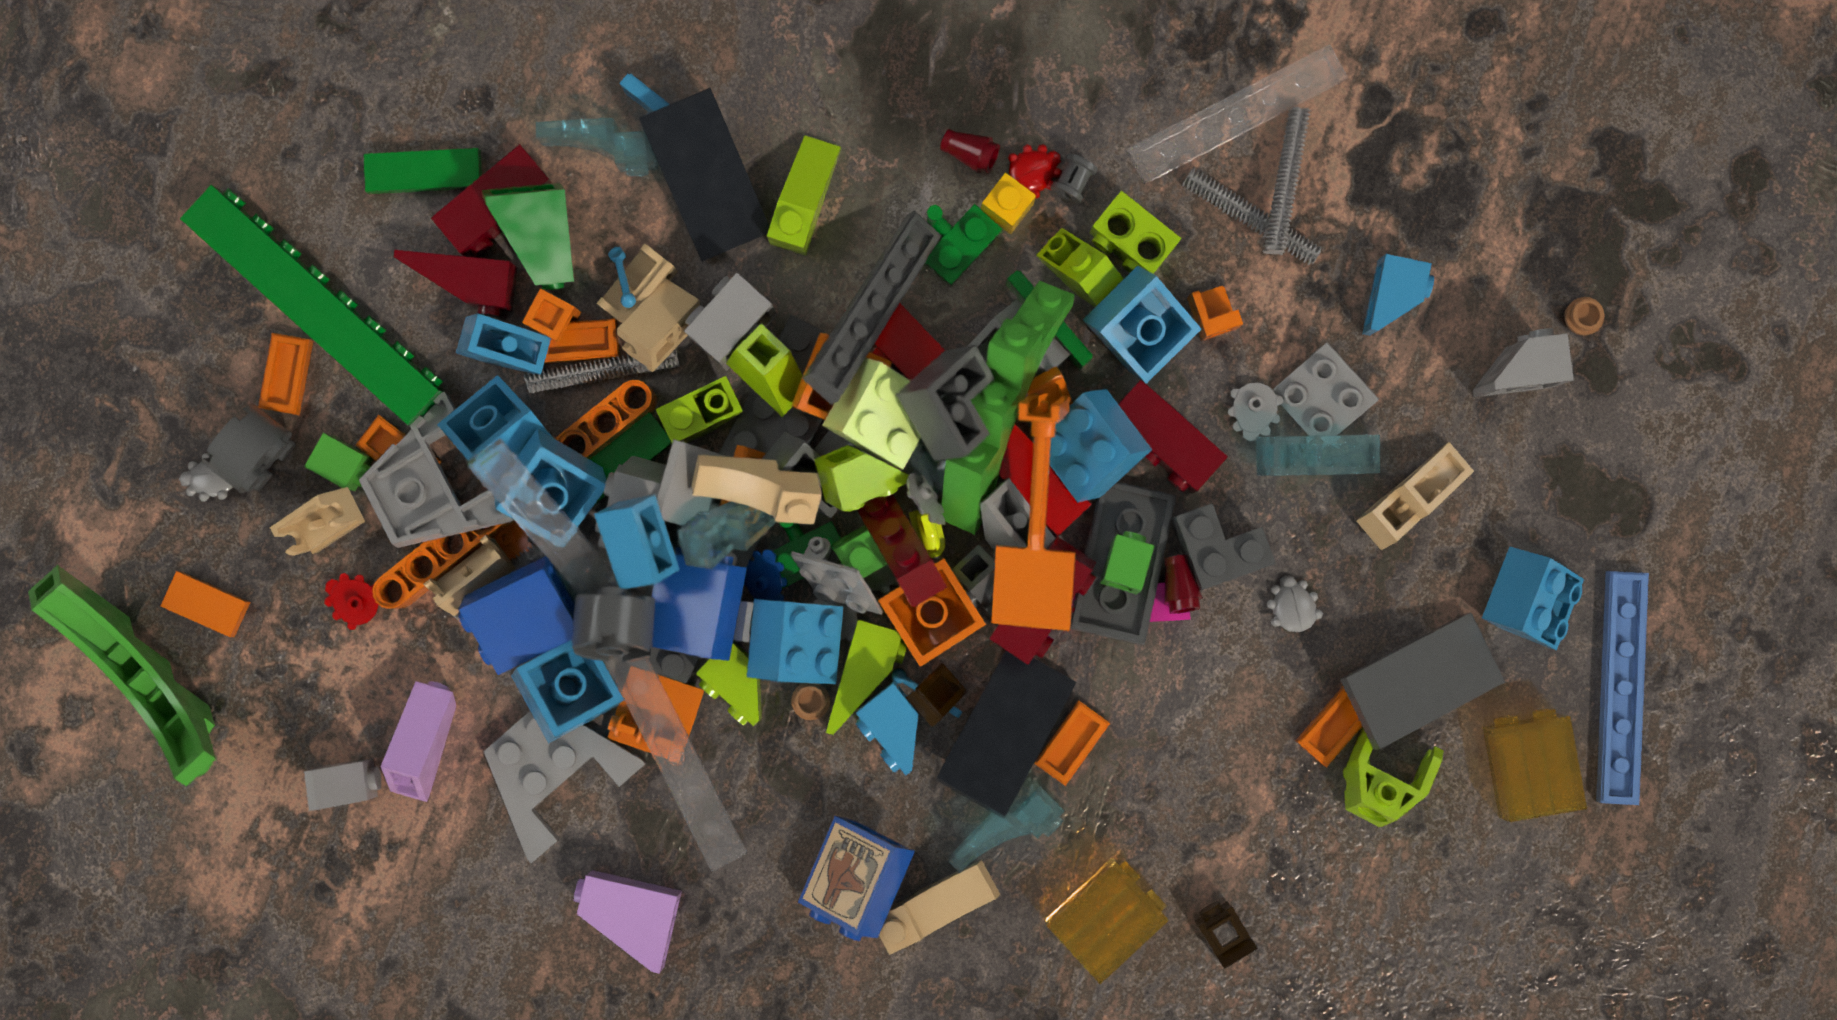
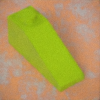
[767,135,841,256]
[826,620,907,735]

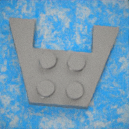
[359,392,514,548]
[483,711,647,863]

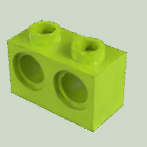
[1089,191,1182,274]

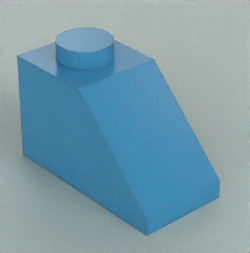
[1362,254,1434,336]
[456,314,551,375]

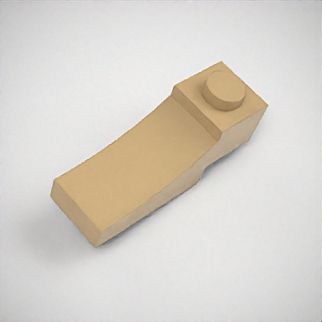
[1356,442,1474,550]
[691,455,822,524]
[879,860,1000,955]

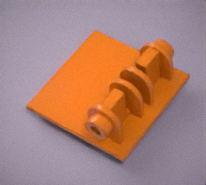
[607,665,704,763]

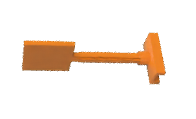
[991,393,1076,631]

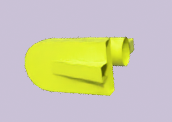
[908,510,946,558]

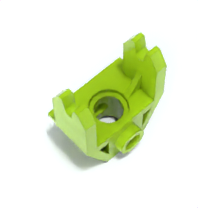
[1343,728,1444,827]

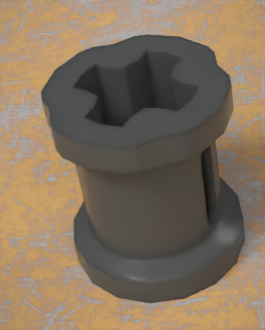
[1050,153,1098,204]

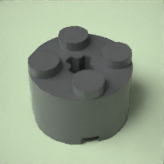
[202,403,296,493]
[572,587,655,662]

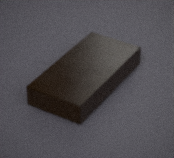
[906,663,967,727]

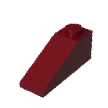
[393,250,517,317]

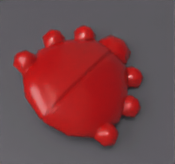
[1008,144,1062,199]
[324,573,379,630]

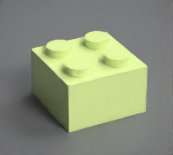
[822,358,921,469]

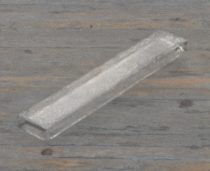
[1126,44,1348,185]
[468,438,635,597]
[605,656,748,872]

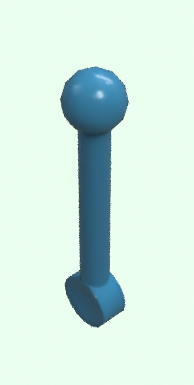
[608,247,636,308]
[891,668,962,718]

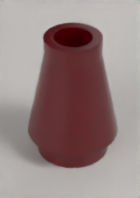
[940,129,1000,173]
[1164,555,1203,614]

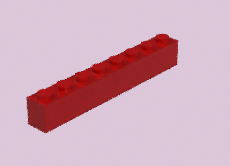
[844,303,1092,538]

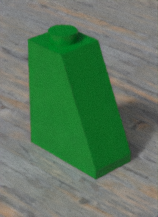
[482,183,574,290]

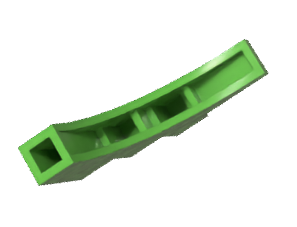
[942,280,1075,535]
[28,565,216,786]

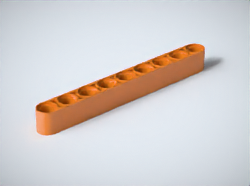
[372,380,657,609]

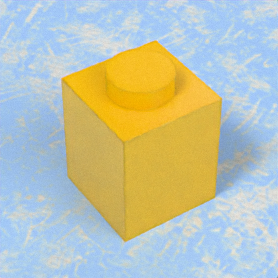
[981,172,1036,234]

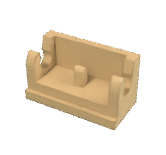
[596,244,678,324]
[617,279,700,372]
[270,487,365,556]
[424,535,516,616]

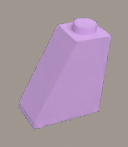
[381,681,456,802]
[574,870,682,974]

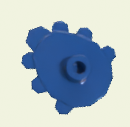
[744,550,787,601]

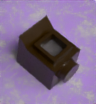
[1194,901,1258,969]

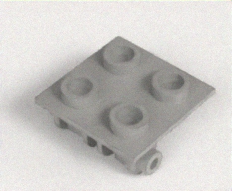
[1272,342,1379,449]
[791,537,883,615]

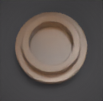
[1564,297,1605,336]
[791,683,830,720]

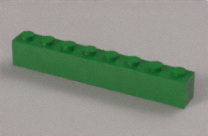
[180,185,448,426]

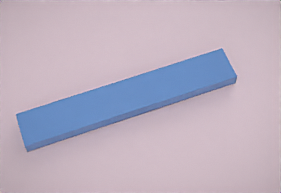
[1596,571,1649,805]

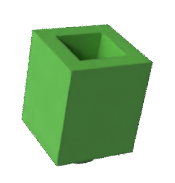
[304,433,373,491]
[832,525,887,578]
[1099,531,1155,595]

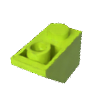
[1036,228,1124,307]
[726,323,802,417]
[656,376,743,444]
[814,445,909,512]
[696,640,762,726]

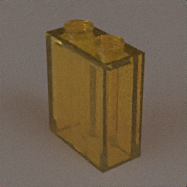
[1483,708,1587,822]
[1045,857,1169,984]

